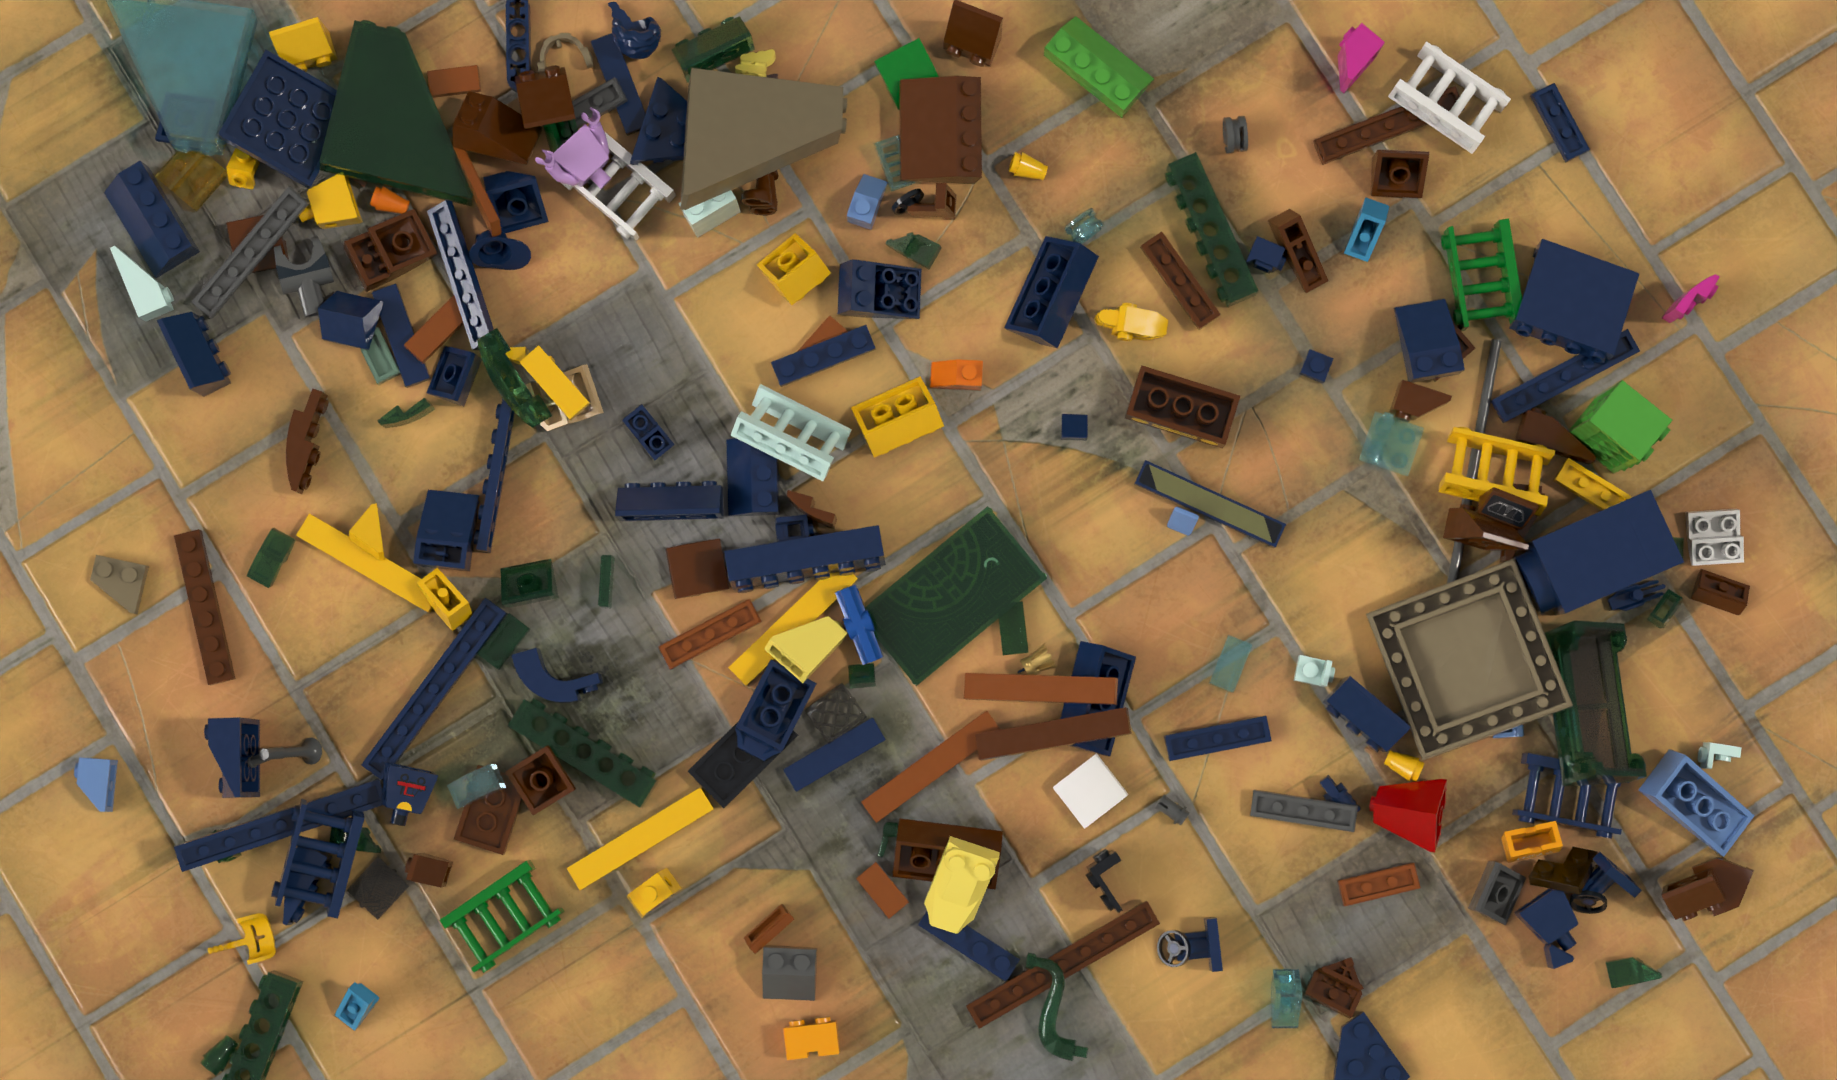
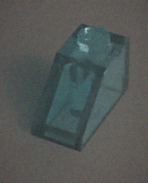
[447,764,506,809]
[1271,969,1302,1028]

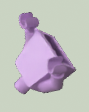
[535,107,611,189]

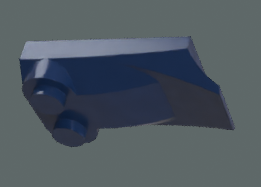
[735,660,817,761]

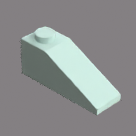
[110,246,174,322]

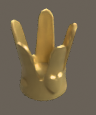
[1018,643,1058,675]

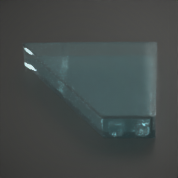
[106,0,258,156]

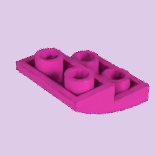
[1662,274,1720,323]

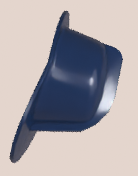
[469,230,531,270]

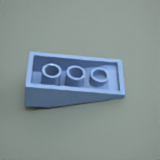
[1639,749,1754,857]

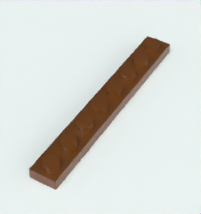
[966,900,1160,1029]

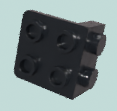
[1086,849,1123,913]

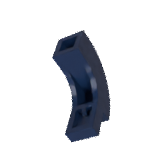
[511,648,603,703]

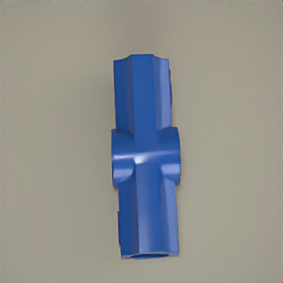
[835,584,883,665]

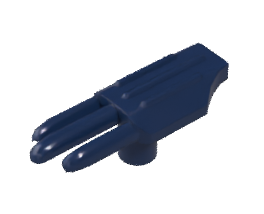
[1607,580,1666,611]

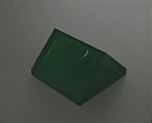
[501,559,559,608]

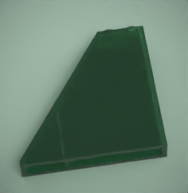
[319,20,473,206]

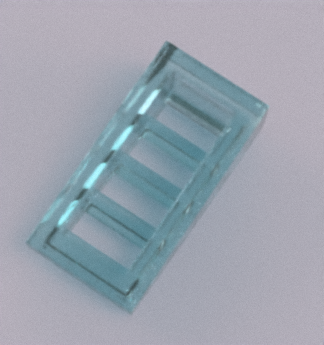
[873,135,915,192]

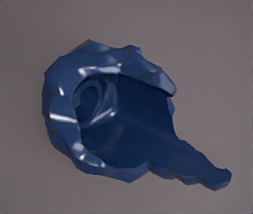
[608,1,661,59]

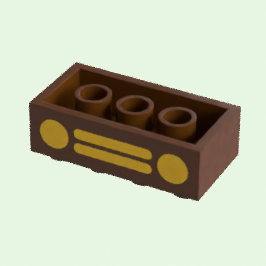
[1125,365,1240,449]

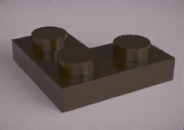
[1529,847,1598,895]

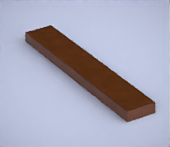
[1313,86,1465,165]
[975,707,1132,761]

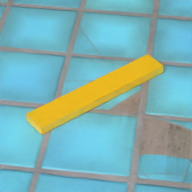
[296,513,433,613]
[728,572,858,686]
[567,787,714,890]

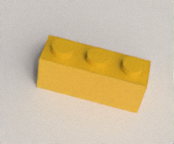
[851,376,944,458]

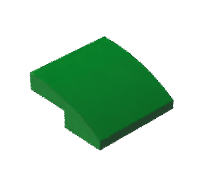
[874,38,939,110]

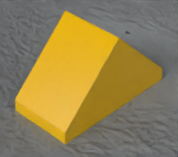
[349,503,385,561]

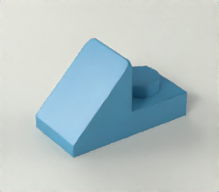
[335,982,379,1031]

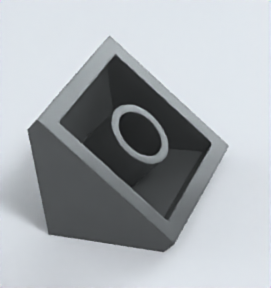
[1468,861,1526,925]

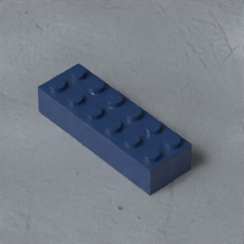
[724,525,886,593]

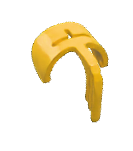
[208,913,276,965]

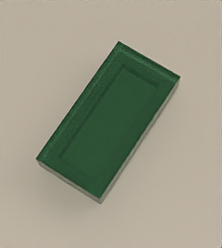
[598,555,615,608]
[998,601,1029,656]
[478,613,530,670]

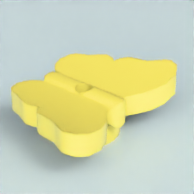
[735,49,776,77]

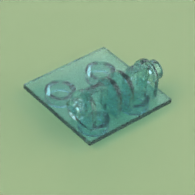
[1359,412,1424,476]

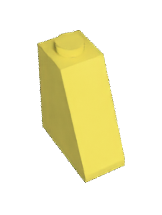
[764,616,848,683]

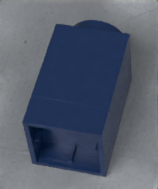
[1514,489,1684,615]

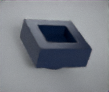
[1299,349,1334,383]

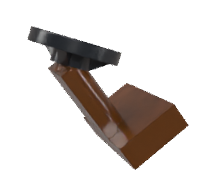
[892,183,956,220]

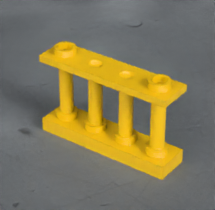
[1438,427,1555,516]

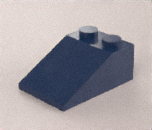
[1394,299,1465,383]

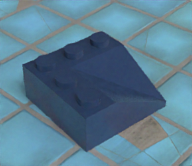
[204,717,260,798]

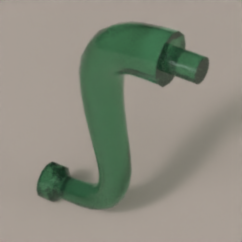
[1026,953,1088,1061]

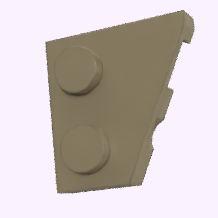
[90,555,149,614]

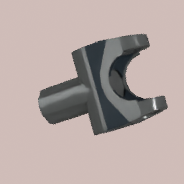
[274,236,334,317]

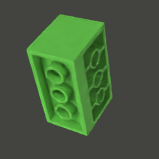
[1569,380,1672,474]

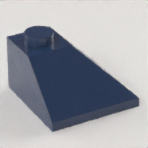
[483,171,549,233]

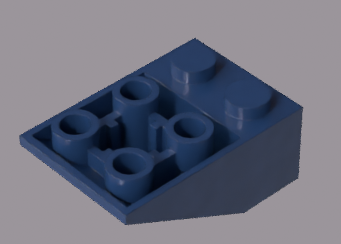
[837,259,922,319]
[413,490,480,572]

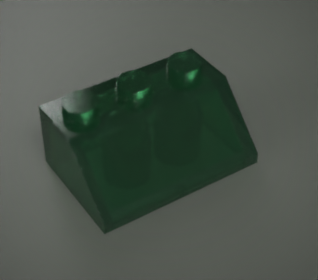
[671,16,755,83]

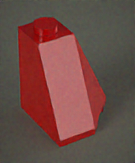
[1369,779,1447,853]

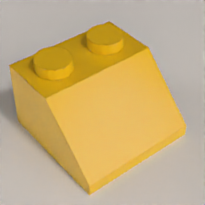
[269,17,337,72]
[756,233,831,305]

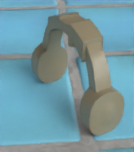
[537,33,594,72]

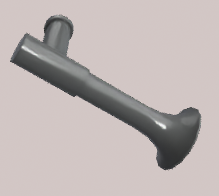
[247,738,322,768]

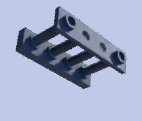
[1512,753,1631,839]
[271,799,364,919]

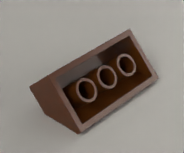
[893,818,1003,890]

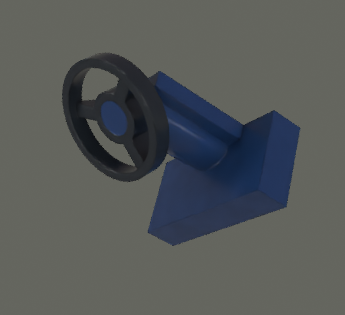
[1570,852,1642,914]
[1157,917,1223,972]

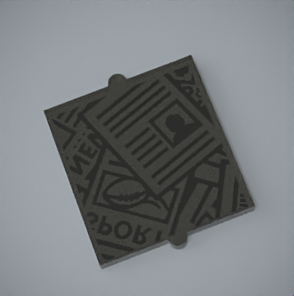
[347,857,409,920]

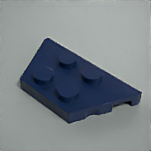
[630,77,687,165]

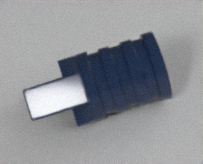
[1320,775,1361,812]

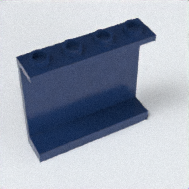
[1509,239,1640,364]

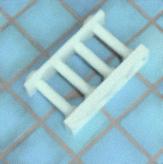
[731,384,852,481]

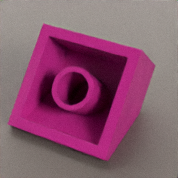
[1337,23,1385,93]

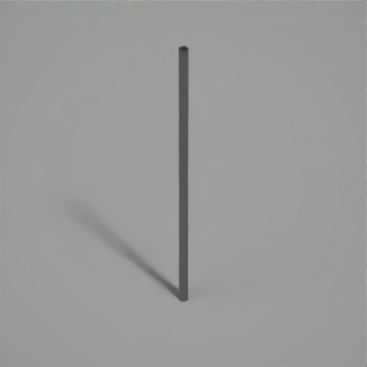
[1447,339,1502,583]

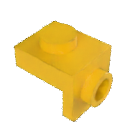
[226,148,260,189]

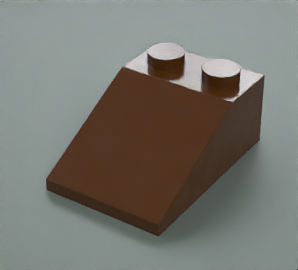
[943,0,1003,67]
[515,65,576,129]
[453,91,542,165]
[1443,504,1529,551]

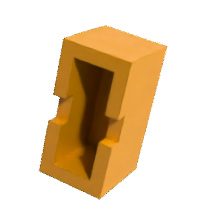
[1501,821,1563,863]
[783,1017,840,1060]

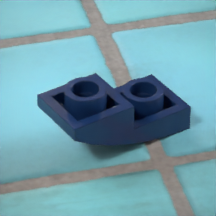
[622,404,675,460]

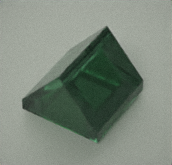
[848,663,876,689]

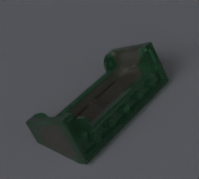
[1544,620,1647,786]

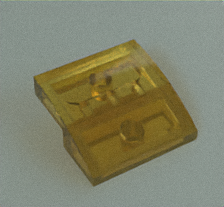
[155,145,228,212]

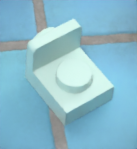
[1293,655,1335,687]
[1697,742,1742,769]

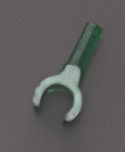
[877,822,898,858]

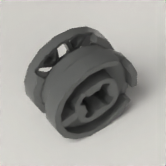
[1223,116,1248,153]

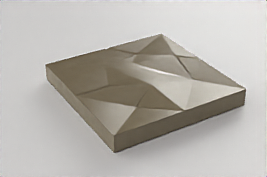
[1366,558,1573,761]

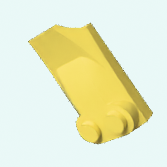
[924,836,1000,934]

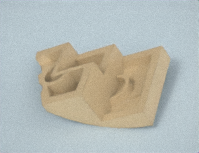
[511,364,604,431]

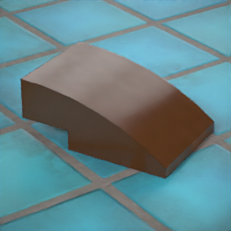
[344,209,437,292]

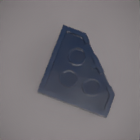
[1334,1011,1410,1080]

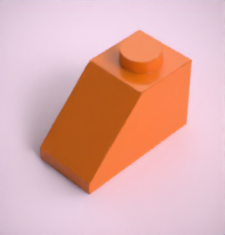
[930,359,983,391]

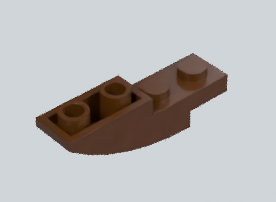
[286,388,329,494]

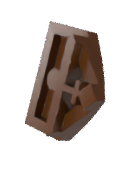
[1692,857,1754,916]
[1303,957,1364,1019]

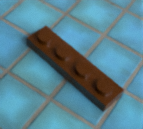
[1140,232,1221,330]

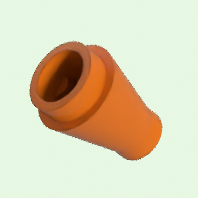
[370,186,410,214]

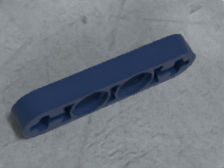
[506,0,531,92]

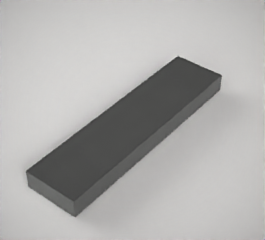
[1250,789,1358,832]

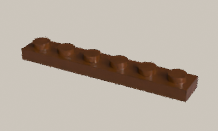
[174,529,236,685]

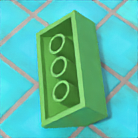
[1044,16,1154,118]

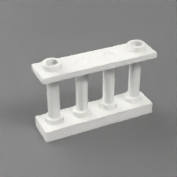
[1388,42,1511,154]
[561,132,676,241]

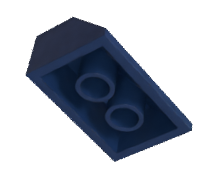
[157,312,231,397]
[726,438,780,516]
[1323,676,1411,753]

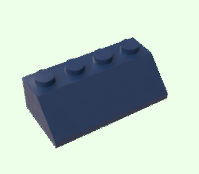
[104,161,200,278]
[1004,236,1099,349]
[615,481,724,521]
[1060,641,1136,757]

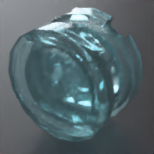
[1064,208,1105,244]

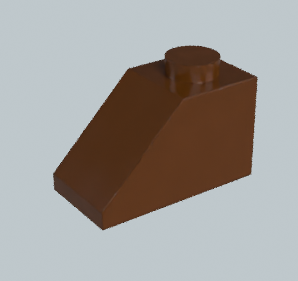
[1389,380,1452,422]

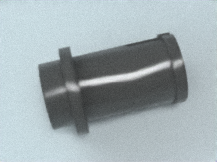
[1155,795,1190,825]

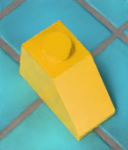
[417,567,472,631]

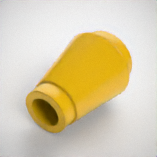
[1008,152,1048,180]
[1384,750,1425,782]

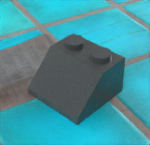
[762,946,817,1001]

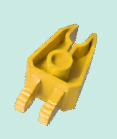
[1094,303,1168,341]

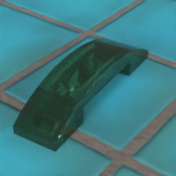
[477,328,552,428]

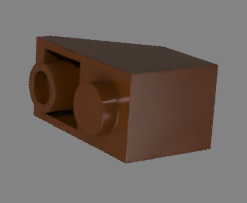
[405,853,453,888]

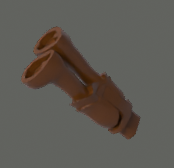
[741,170,779,216]

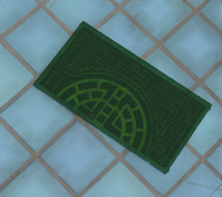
[865,506,1047,686]

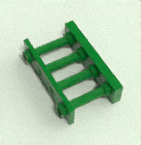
[1441,218,1522,331]
[439,860,564,973]

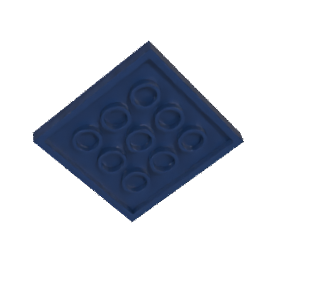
[217,50,357,189]

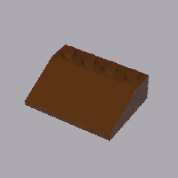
[899,76,982,184]

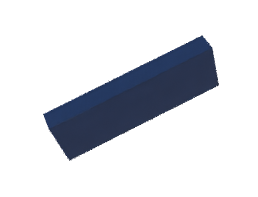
[1530,83,1590,163]

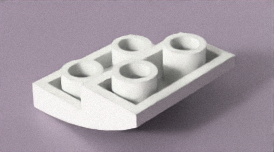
[1685,509,1744,566]
[1053,753,1129,829]

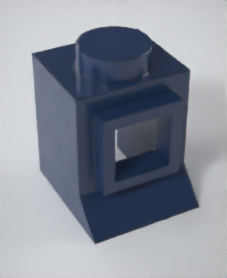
[1243,236,1287,274]
[775,514,814,542]

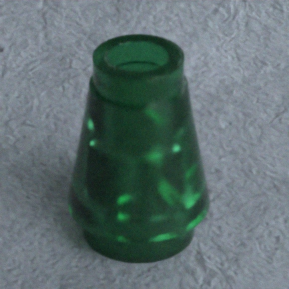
[200,1035,239,1076]

